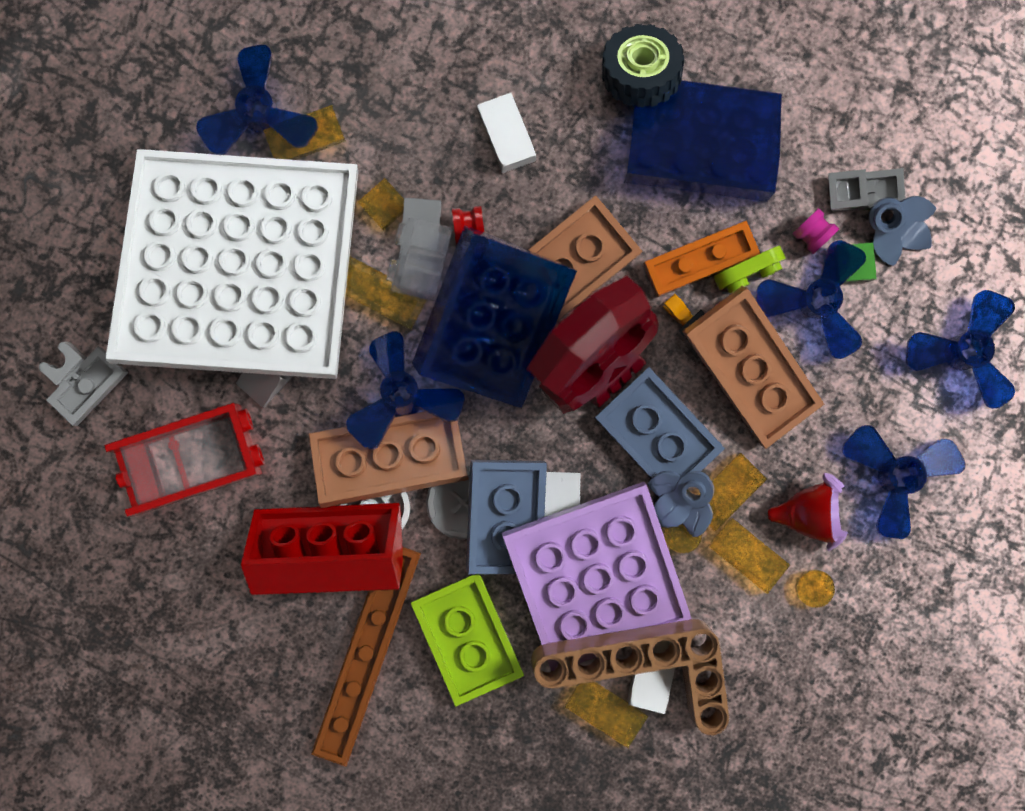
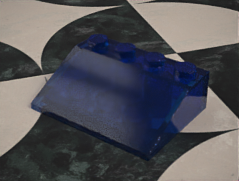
[623,80,782,202]
[412,225,577,408]

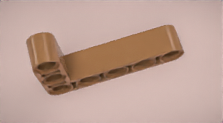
[531,619,729,735]

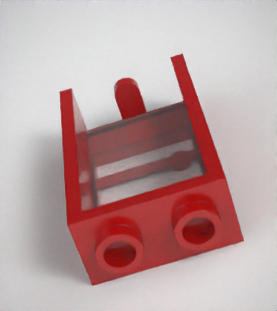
[104,403,265,517]

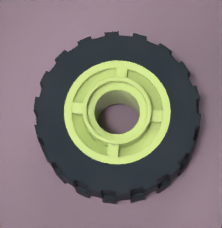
[602,24,684,108]

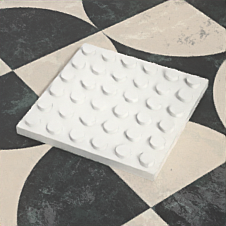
[106,149,359,379]

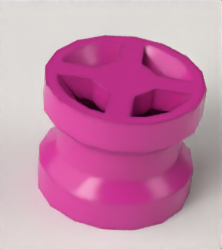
[792,208,839,255]

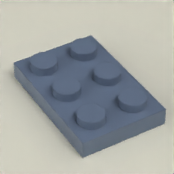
[594,367,725,479]
[466,460,547,574]

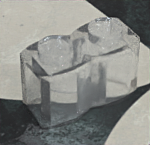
[386,216,454,302]

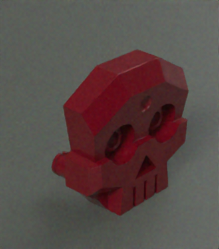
[527,275,659,414]

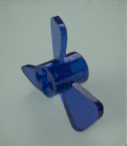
[196,44,318,155]
[756,240,866,359]
[906,290,1015,409]
[346,331,465,450]
[842,425,966,539]

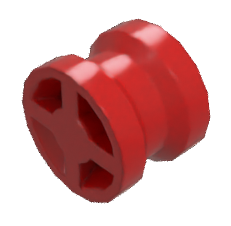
[452,206,485,246]

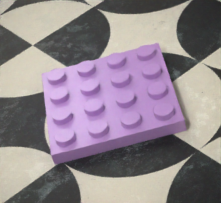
[502,482,692,671]

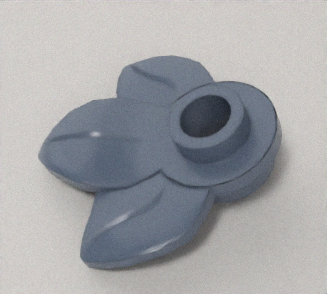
[869,196,937,266]
[648,470,714,537]

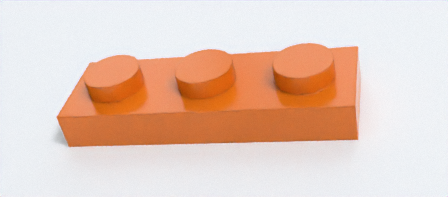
[643,220,760,298]

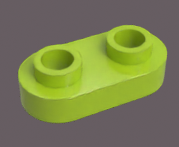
[713,245,786,294]

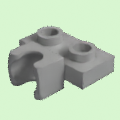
[39,341,128,426]

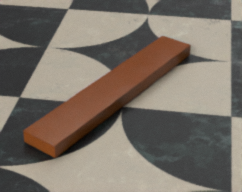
[311,546,421,767]

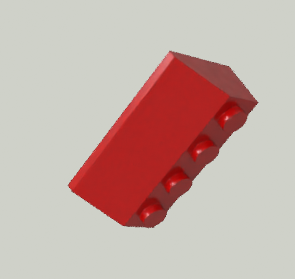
[241,503,403,595]

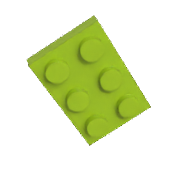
[411,574,524,707]

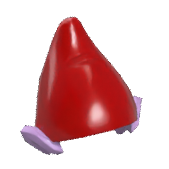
[767,473,848,551]

